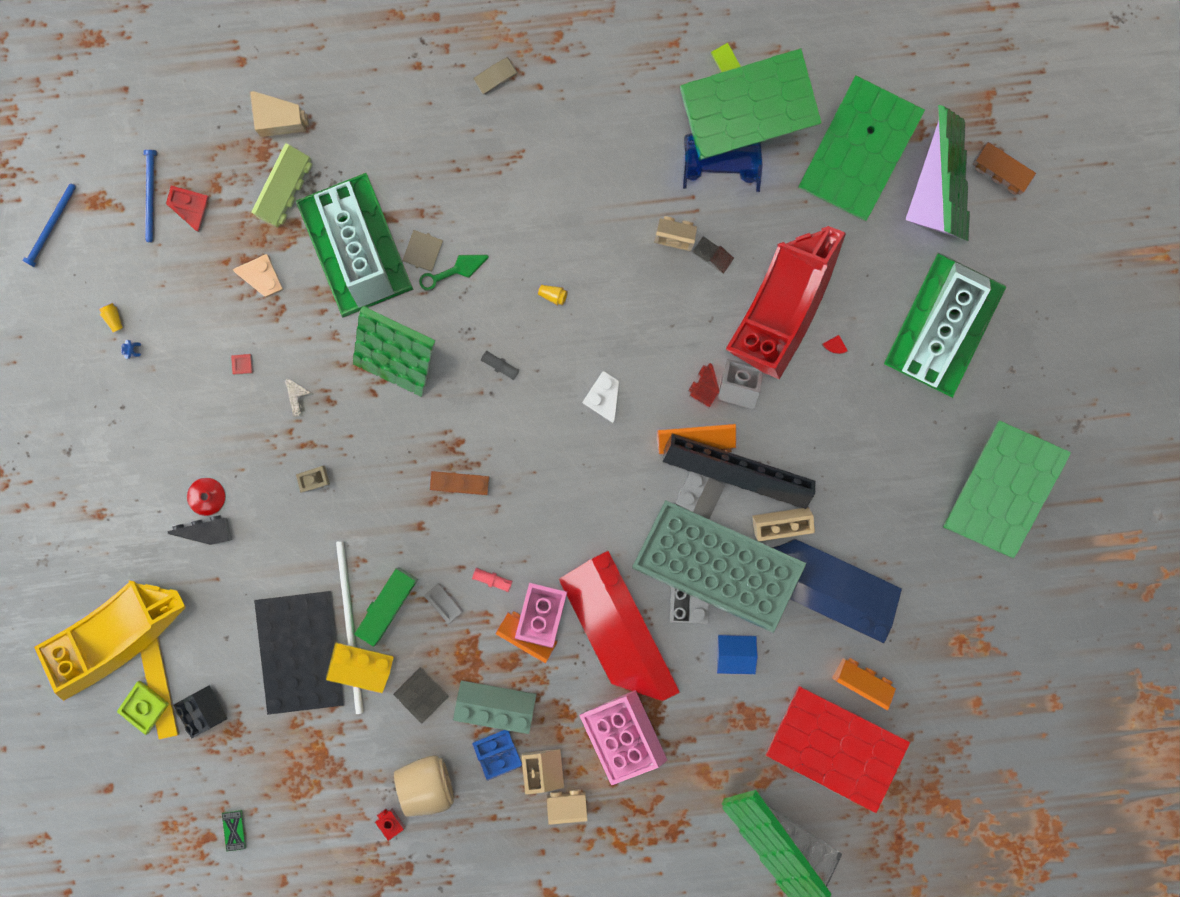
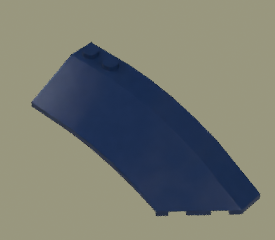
[772,539,902,643]

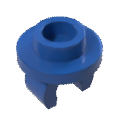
[121,340,141,359]

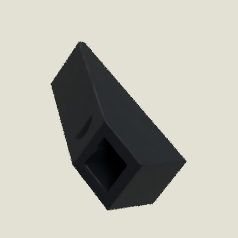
[167,515,232,545]

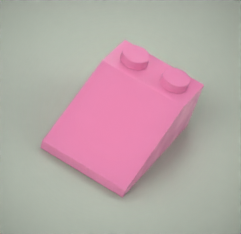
[515,583,567,648]

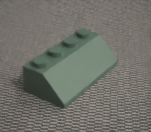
[453,680,536,734]

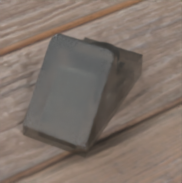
[692,236,734,274]
[285,379,314,418]

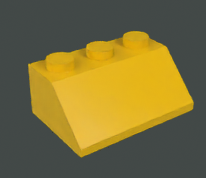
[326,642,394,693]

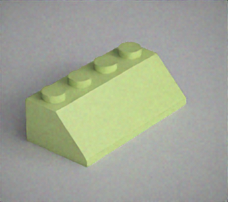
[251,143,312,228]

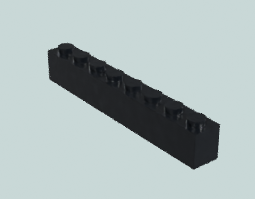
[662,433,816,509]

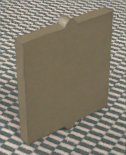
[402,230,443,272]

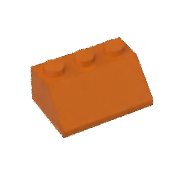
[495,611,558,664]
[832,657,896,711]

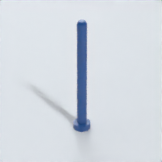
[143,150,157,242]
[22,183,76,267]

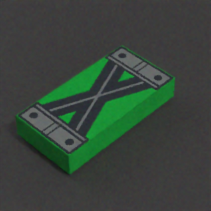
[222,810,246,852]

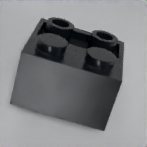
[173,685,227,739]

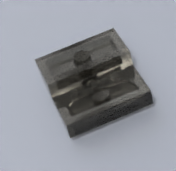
[393,667,449,723]

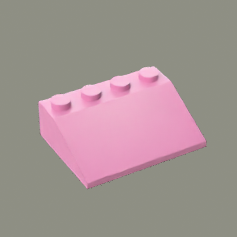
[579,690,668,785]

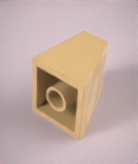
[250,91,309,137]

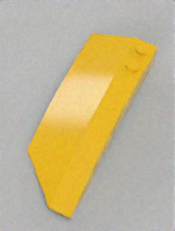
[34,580,186,701]

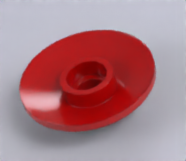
[187,478,226,516]

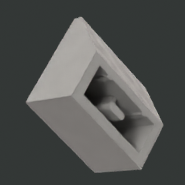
[670,587,709,624]

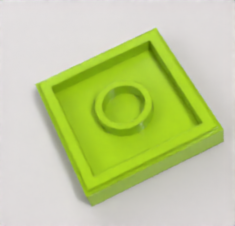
[117,681,169,735]

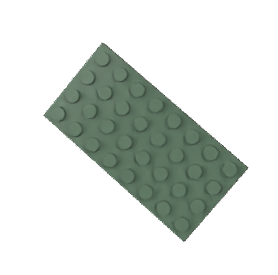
[632,500,806,633]

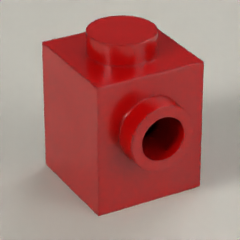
[375,808,406,841]

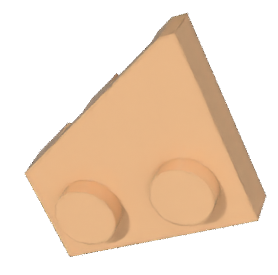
[233,254,283,297]

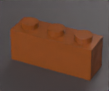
[972,142,1036,195]
[430,471,490,496]

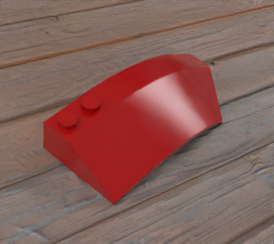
[726,226,846,380]
[559,551,680,701]

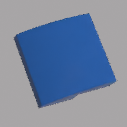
[472,730,522,781]

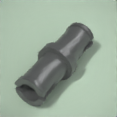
[481,350,519,380]

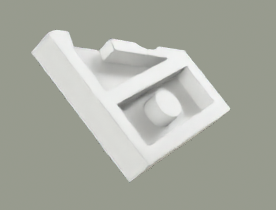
[582,371,619,423]

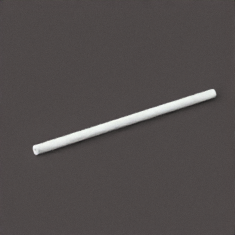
[336,541,364,714]

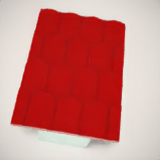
[765,686,911,813]

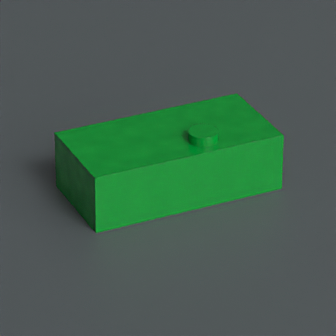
[354,567,419,647]

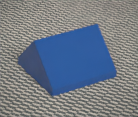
[717,635,758,674]

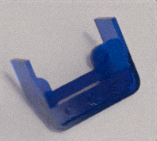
[683,133,763,192]

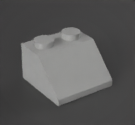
[717,359,763,409]
[674,472,725,519]

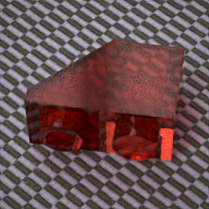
[688,363,719,408]

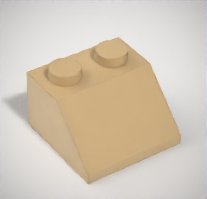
[547,789,587,825]

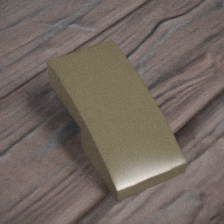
[473,57,518,94]

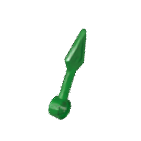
[419,254,489,291]

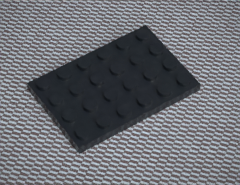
[254,591,345,715]

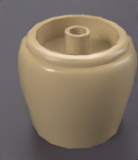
[394,755,454,817]

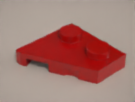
[166,186,209,232]

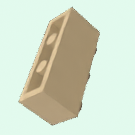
[752,507,815,542]

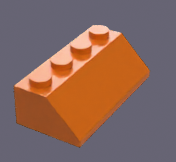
[657,424,736,454]

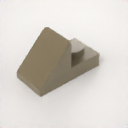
[296,465,330,493]

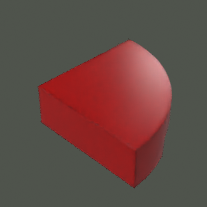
[822,335,848,354]

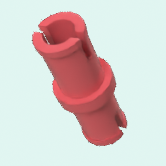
[472,568,512,592]

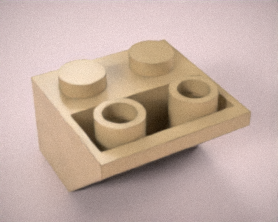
[521,749,564,795]

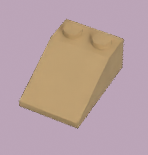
[654,216,697,251]

